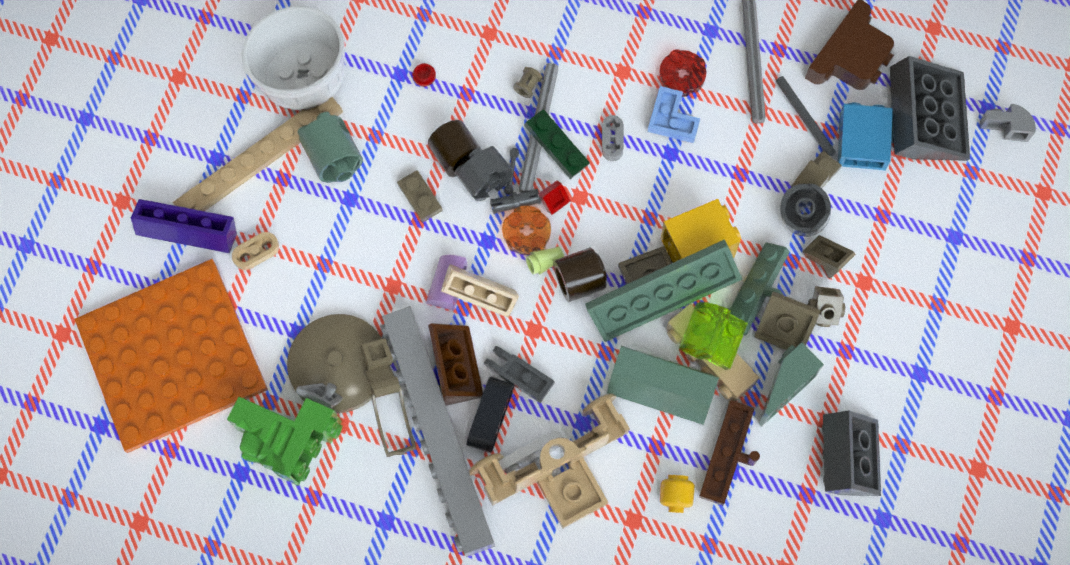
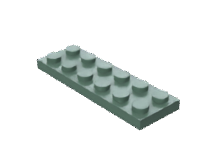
[585,239,743,342]

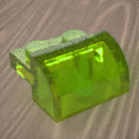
[679,302,748,370]

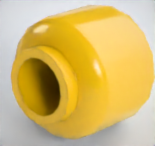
[660,475,695,513]

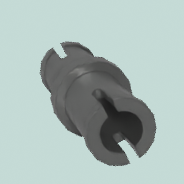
[490,189,541,214]

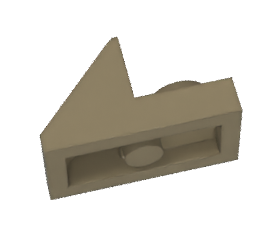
[791,151,842,188]
[803,235,856,278]

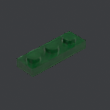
[524,109,590,180]

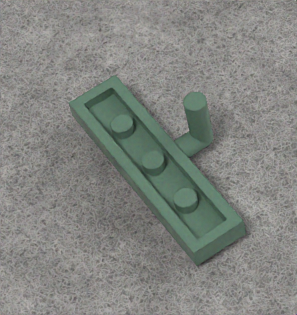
[722,242,790,336]

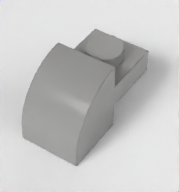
[980,104,1036,142]

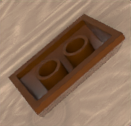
[428,323,483,406]

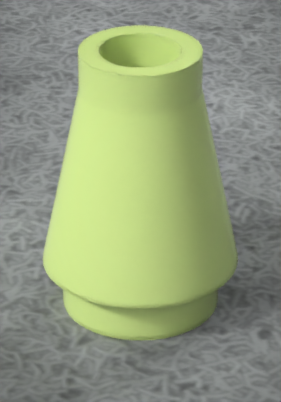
[526,246,564,275]

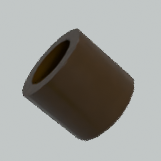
[427,120,481,177]
[553,247,607,303]

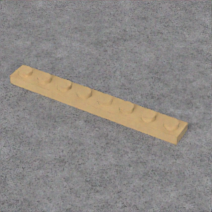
[172,97,343,211]

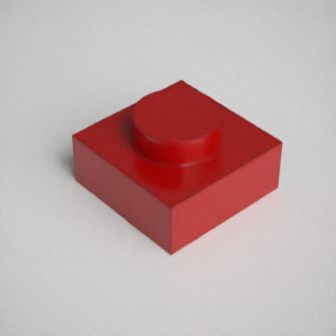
[538,180,571,215]

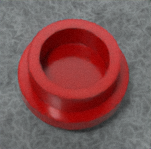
[412,63,436,87]

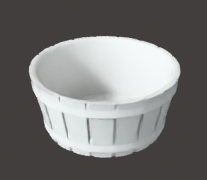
[241,6,345,110]

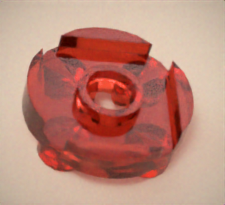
[659,49,707,97]

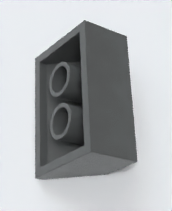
[822,410,881,496]

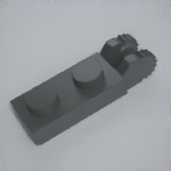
[484,346,555,404]

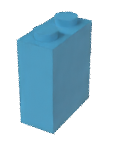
[837,102,893,171]

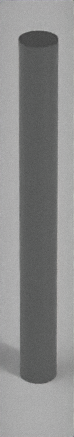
[776,76,836,156]

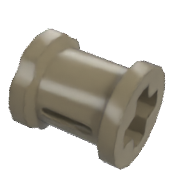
[513,66,543,98]

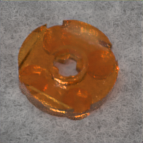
[502,206,551,255]

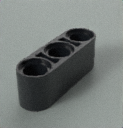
[466,377,514,453]

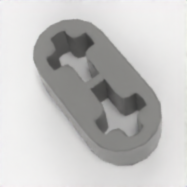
[602,115,624,162]

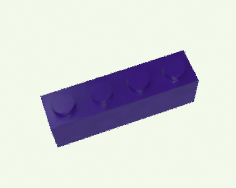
[130,199,237,253]

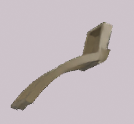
[365,365,416,457]

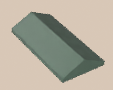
[607,345,719,425]

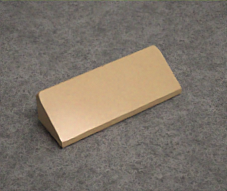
[441,264,519,318]

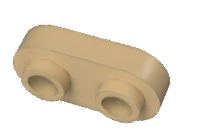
[232,232,279,270]

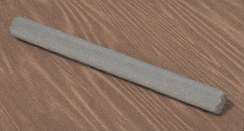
[742,0,766,124]
[519,63,559,193]

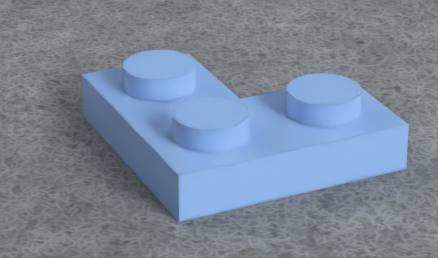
[648,86,700,143]

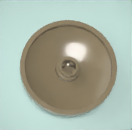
[287,314,382,413]

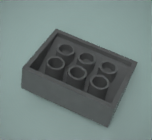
[890,56,970,161]

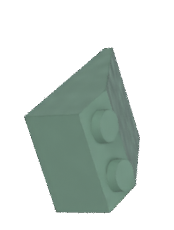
[758,343,824,427]

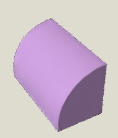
[426,255,468,311]

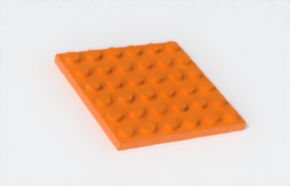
[74,258,268,453]

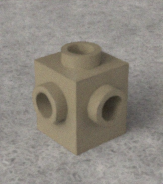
[807,286,846,327]

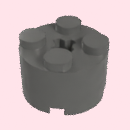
[455,146,513,201]
[780,183,831,237]

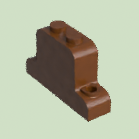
[805,0,894,90]

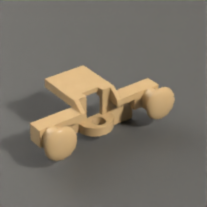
[469,394,630,529]

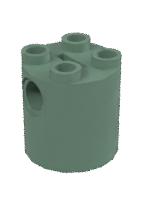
[297,112,363,183]

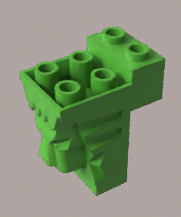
[227,397,343,486]

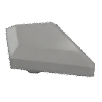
[295,383,343,409]

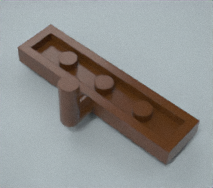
[698,400,760,506]

